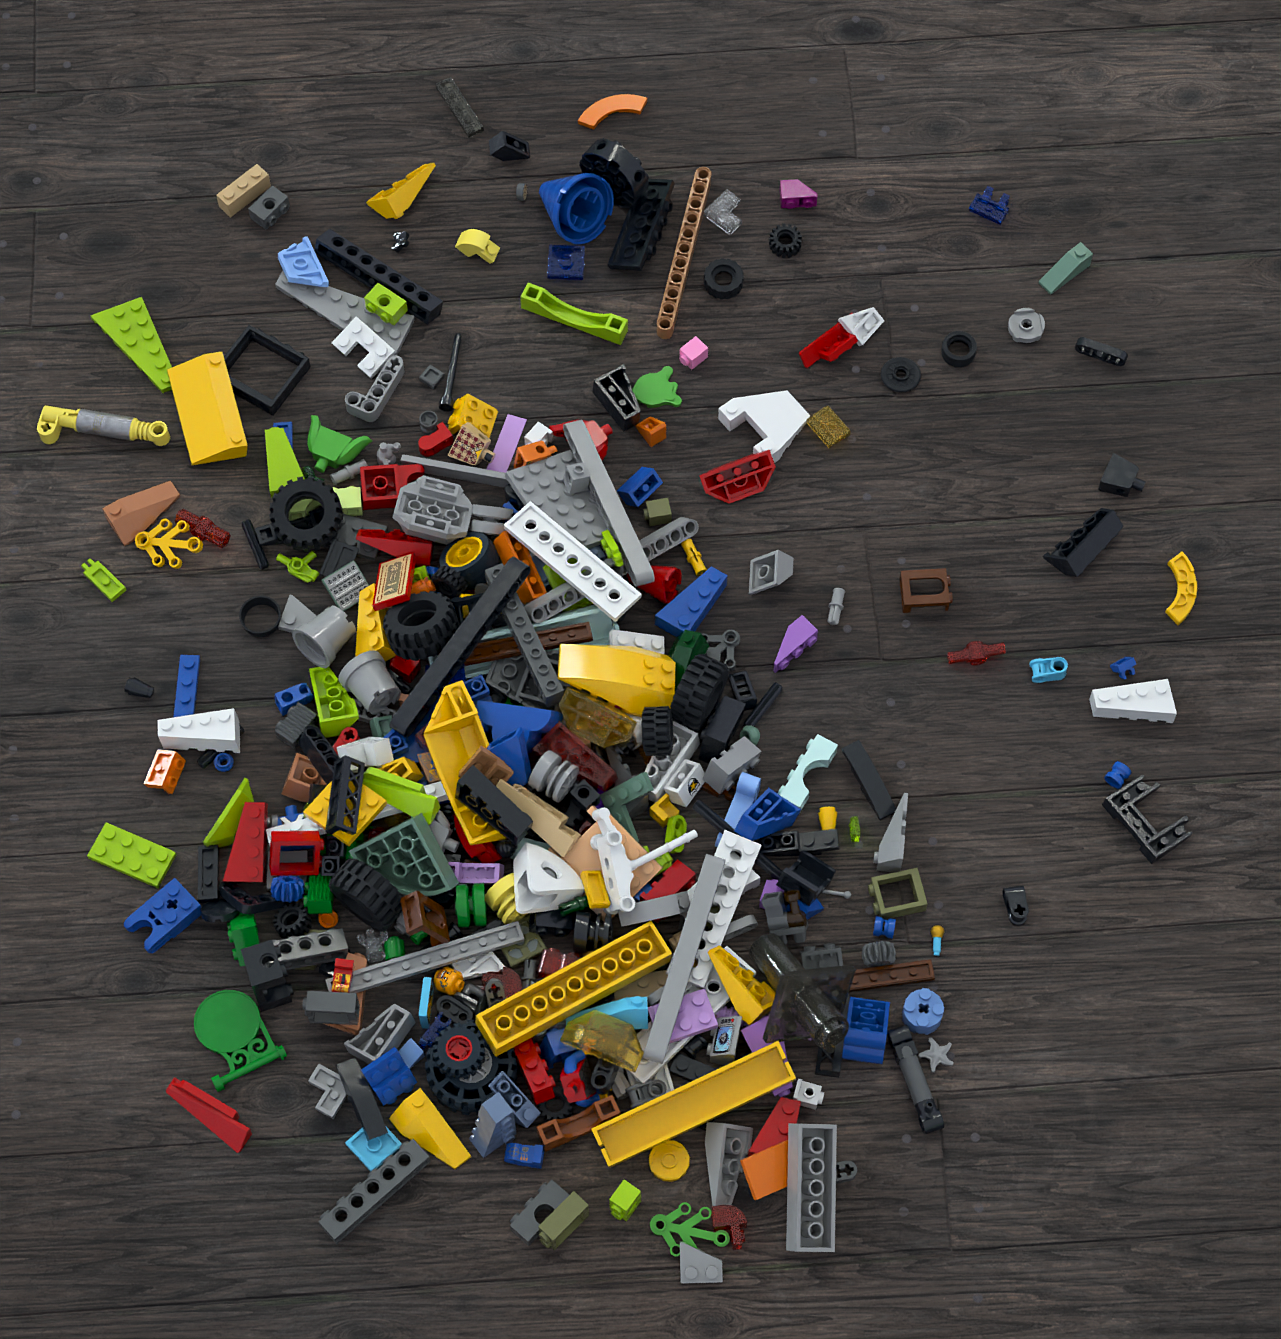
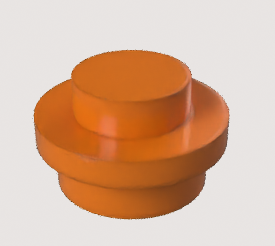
[318,910,338,928]

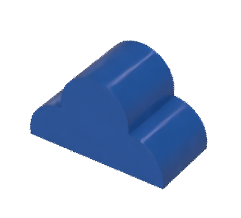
[477,700,563,753]
[842,997,890,1064]

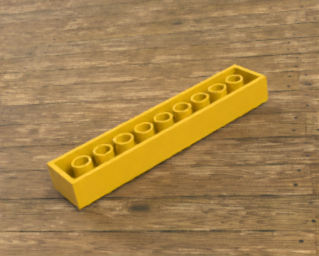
[475,921,672,1057]

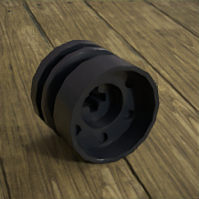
[573,911,613,954]

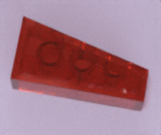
[532,721,618,792]

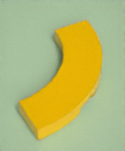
[1165,551,1197,625]

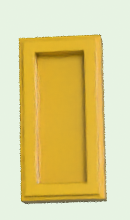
[580,870,610,908]

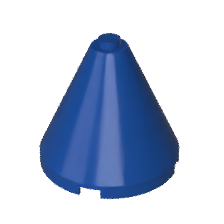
[539,173,614,244]

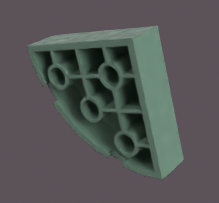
[349,813,459,896]

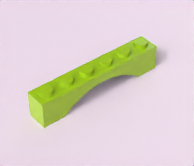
[520,283,628,345]

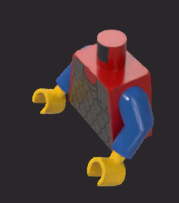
[560,1042,615,1108]

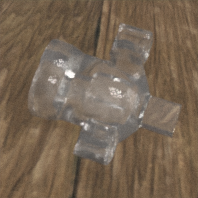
[357,929,389,963]

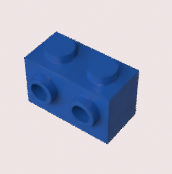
[617,467,663,507]

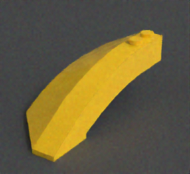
[424,680,507,845]

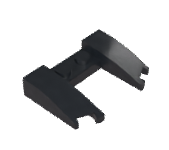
[1102,775,1192,864]

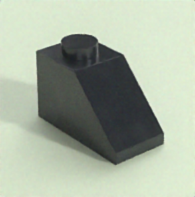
[489,131,530,161]

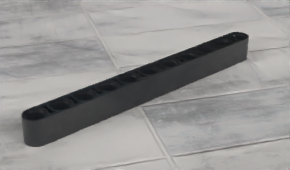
[389,557,531,738]

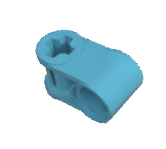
[1029,657,1068,683]

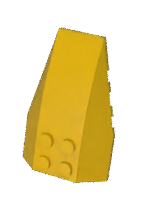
[558,644,676,717]

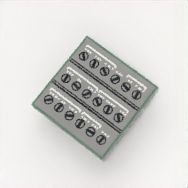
[321,560,369,611]

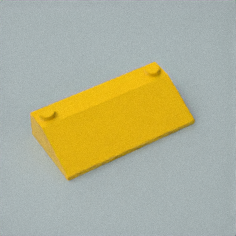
[167,352,248,465]

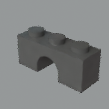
[510,1179,569,1246]

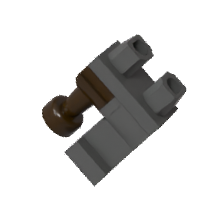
[761,890,808,945]

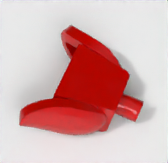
[549,420,613,461]

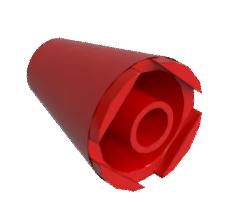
[627,565,682,604]

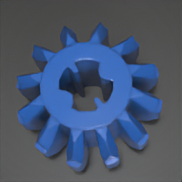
[271,875,304,903]

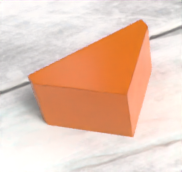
[635,416,666,447]

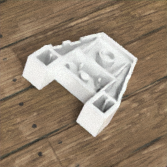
[718,391,810,463]

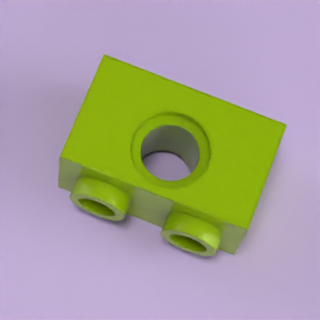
[364,283,408,325]
[609,1180,641,1222]

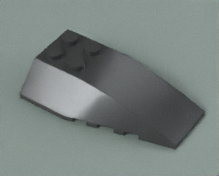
[485,650,605,732]

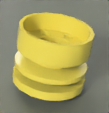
[484,873,528,925]

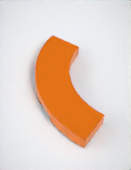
[578,94,647,130]

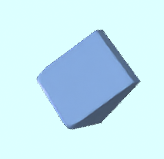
[398,1038,425,1069]

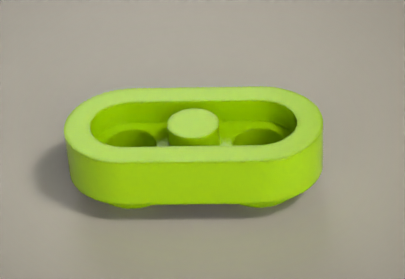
[665,815,687,854]

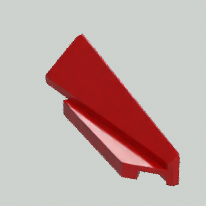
[166,1077,252,1153]

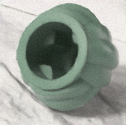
[740,725,760,745]

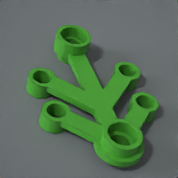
[650,1202,730,1257]

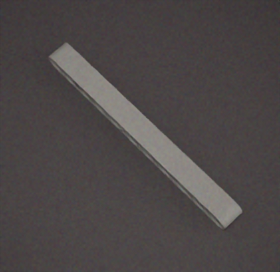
[563,419,655,587]
[524,517,699,623]
[643,854,726,1064]

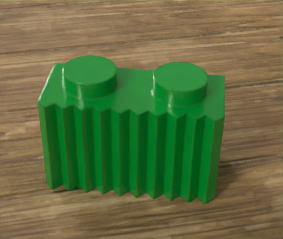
[304,874,334,914]

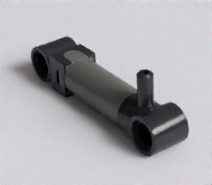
[887,1025,944,1135]

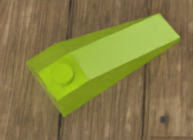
[309,667,359,738]

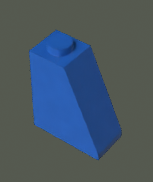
[487,727,531,786]

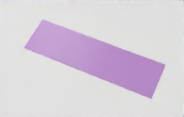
[487,414,527,473]

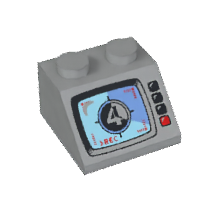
[706,1016,742,1065]

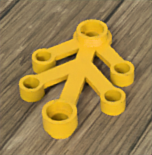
[135,519,203,569]

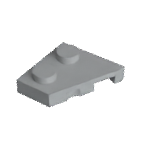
[278,595,316,633]
[680,1241,723,1283]

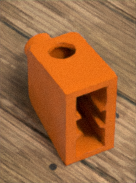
[513,441,558,469]

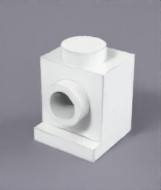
[524,422,553,446]
[793,1078,824,1110]

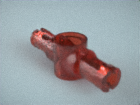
[947,641,1006,666]

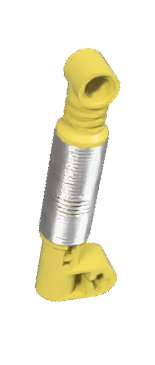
[37,405,170,446]

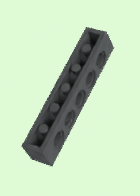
[318,1139,431,1245]

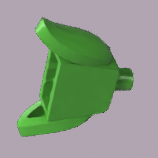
[307,415,372,473]

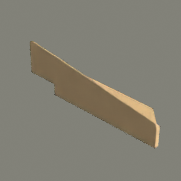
[496,779,581,857]

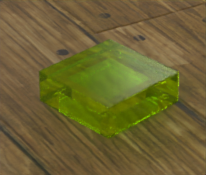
[849,816,860,842]

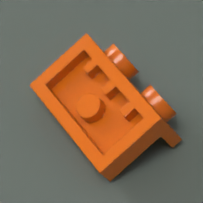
[144,750,186,794]

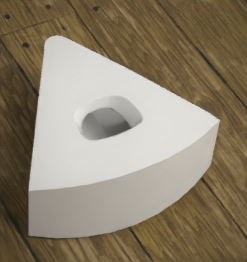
[513,842,585,914]

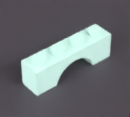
[778,734,838,813]

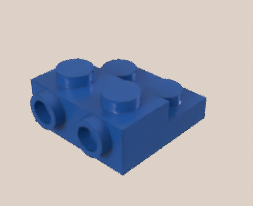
[361,1047,418,1106]

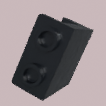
[776,850,836,906]

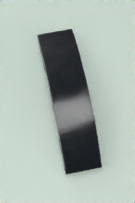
[255,507,324,546]

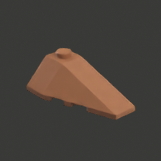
[102,481,180,547]
[282,753,327,802]

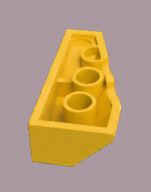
[707,945,782,1025]

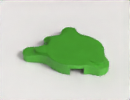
[632,366,682,408]

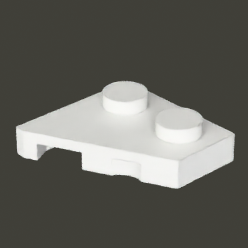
[838,307,884,346]
[450,951,506,980]

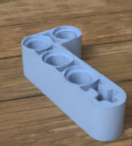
[715,772,761,847]

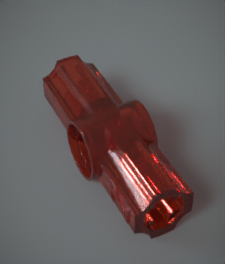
[174,509,231,548]

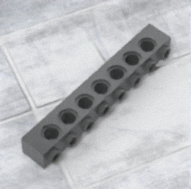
[485,563,565,707]

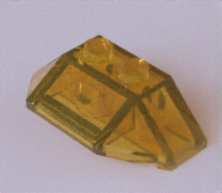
[559,687,637,748]
[560,1010,643,1073]

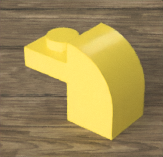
[455,229,500,264]

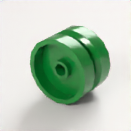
[455,882,487,928]

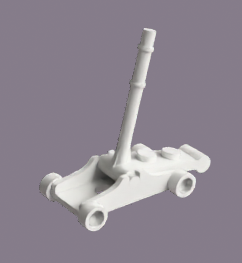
[590,807,698,915]

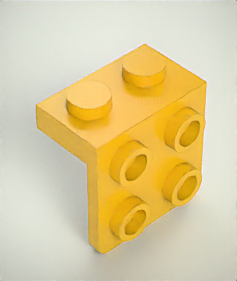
[448,394,498,438]

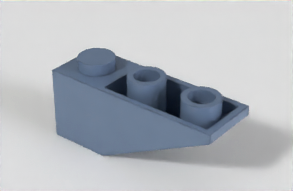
[488,1071,541,1128]

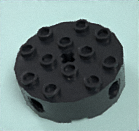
[579,138,649,208]

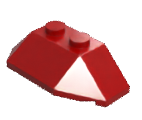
[699,450,776,504]

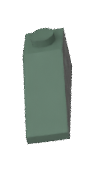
[1039,242,1093,295]

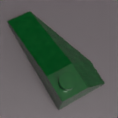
[668,630,709,692]

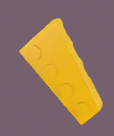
[355,583,396,662]

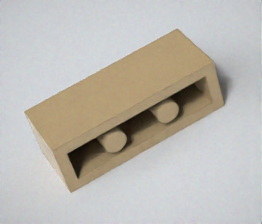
[216,164,271,218]

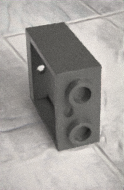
[303,991,360,1025]

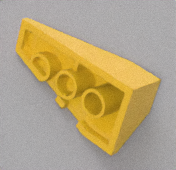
[366,163,436,219]
[389,1088,471,1169]

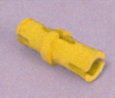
[681,538,707,576]

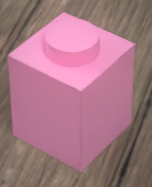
[679,336,708,370]

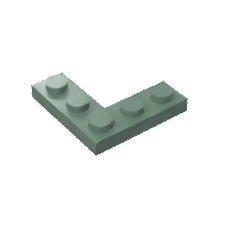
[600,772,654,842]

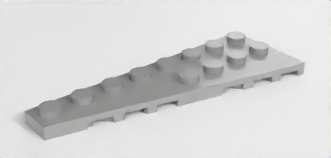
[275,271,415,356]

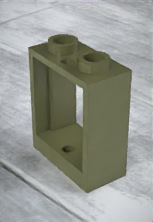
[868,868,928,920]
[538,1191,589,1251]

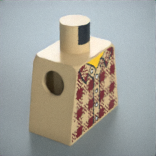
[448,422,496,466]

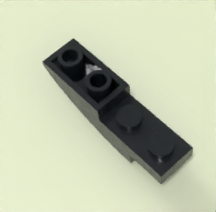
[758,829,840,857]

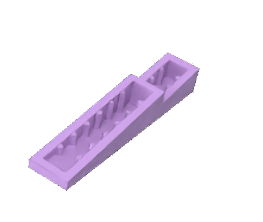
[448,862,504,885]

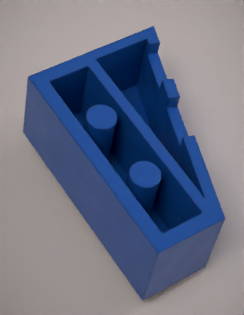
[734,788,801,841]

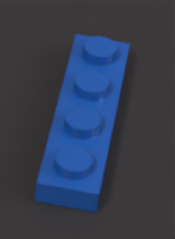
[173,655,200,718]

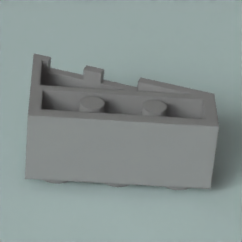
[344,1004,415,1064]

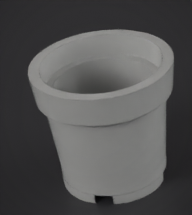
[292,605,356,668]
[338,650,401,715]

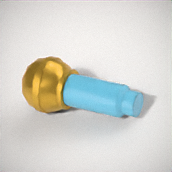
[931,925,945,956]

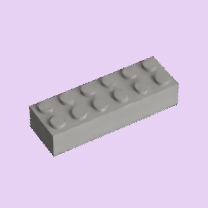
[786,1123,837,1252]

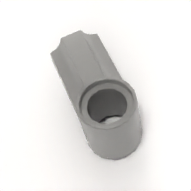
[604,1061,630,1100]

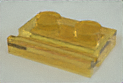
[806,405,851,448]

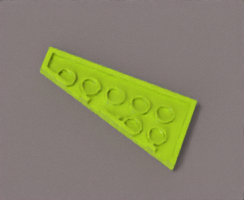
[90,297,172,393]

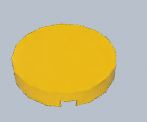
[649,1140,690,1182]

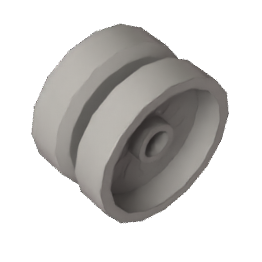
[470,504,514,536]

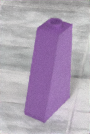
[741,1012,793,1098]

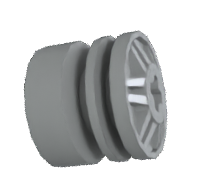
[528,750,579,803]

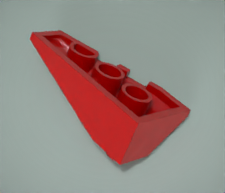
[356,529,434,567]

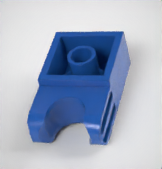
[124,878,202,953]

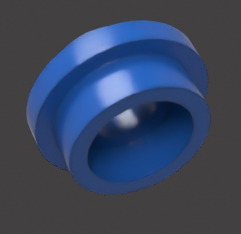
[214,753,234,772]

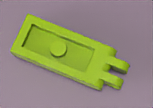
[600,530,624,567]
[81,558,126,602]

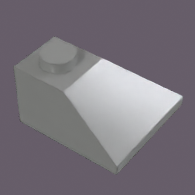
[749,550,794,595]

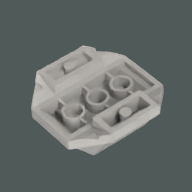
[392,475,473,545]

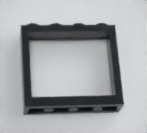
[224,325,311,416]

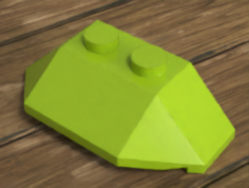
[203,778,254,848]

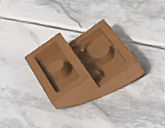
[459,746,514,786]

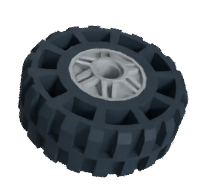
[425,1020,518,1115]

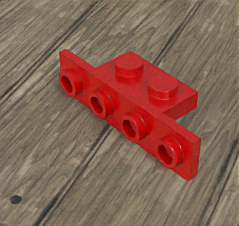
[799,313,858,368]

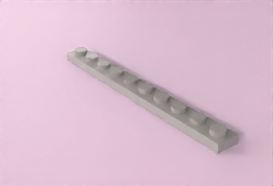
[325,921,524,993]

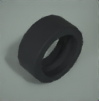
[941,331,977,367]

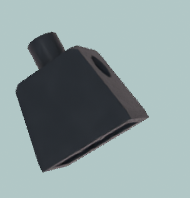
[1098,453,1146,497]

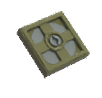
[501,916,547,969]

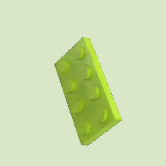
[87,822,176,888]

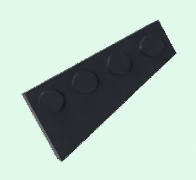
[455,765,533,846]

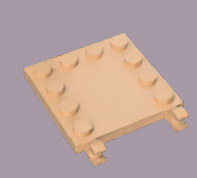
[548,805,663,923]

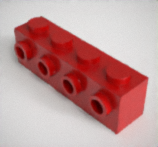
[514,1036,556,1105]

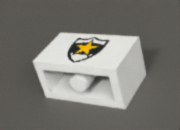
[663,759,705,807]

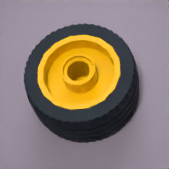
[439,532,501,590]

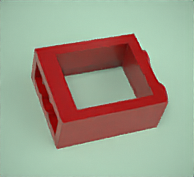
[269,831,324,876]

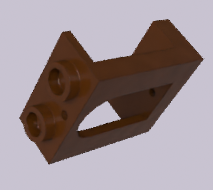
[899,568,953,613]
[401,890,450,947]

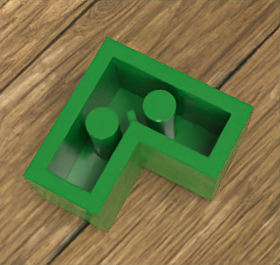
[227,912,260,967]

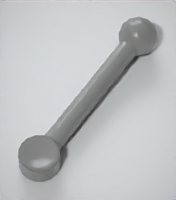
[822,889,851,899]

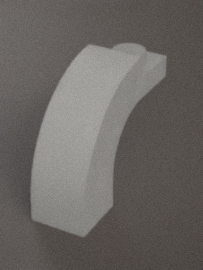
[618,891,690,927]

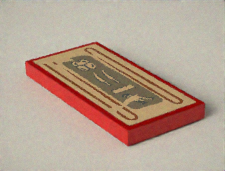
[372,552,416,611]

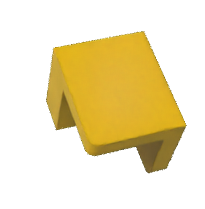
[650,793,679,828]

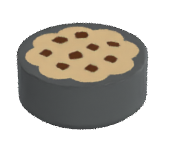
[516,183,527,201]

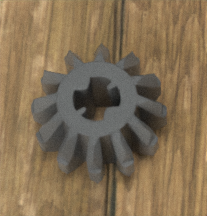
[862,941,896,967]

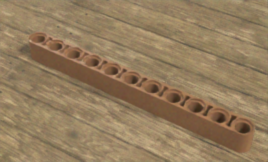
[657,167,711,339]

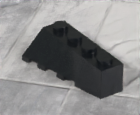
[1043,508,1124,577]

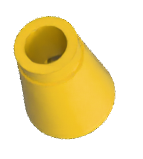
[818,807,837,830]

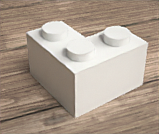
[337,737,394,773]

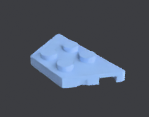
[278,236,329,287]

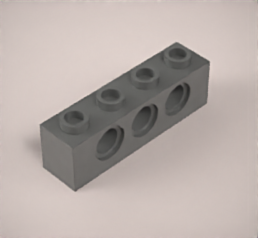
[266,928,348,970]

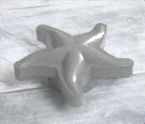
[918,1038,953,1073]

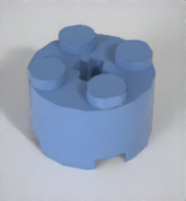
[902,988,944,1035]

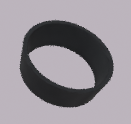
[239,596,281,637]

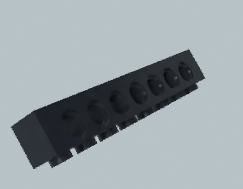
[315,229,443,325]

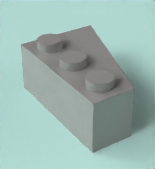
[703,736,762,794]

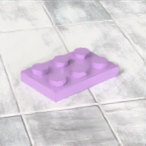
[648,988,718,1044]

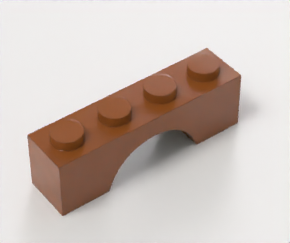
[537,1095,621,1152]

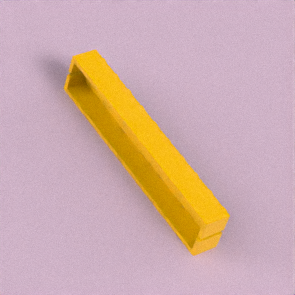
[592,1041,796,1168]

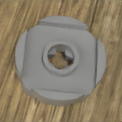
[1008,308,1045,343]

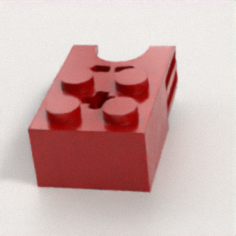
[360,464,425,510]

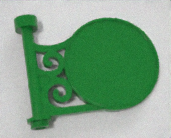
[194,990,287,1092]

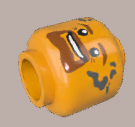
[433,966,465,996]

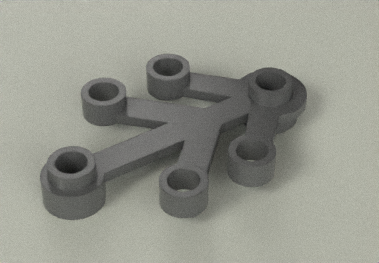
[702,630,740,671]

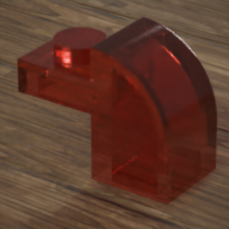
[482,967,522,999]
[711,1205,747,1250]

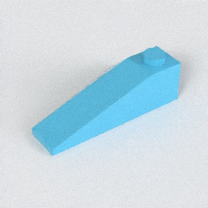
[566,996,648,1031]

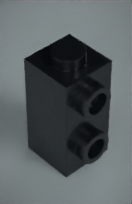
[529,909,575,937]

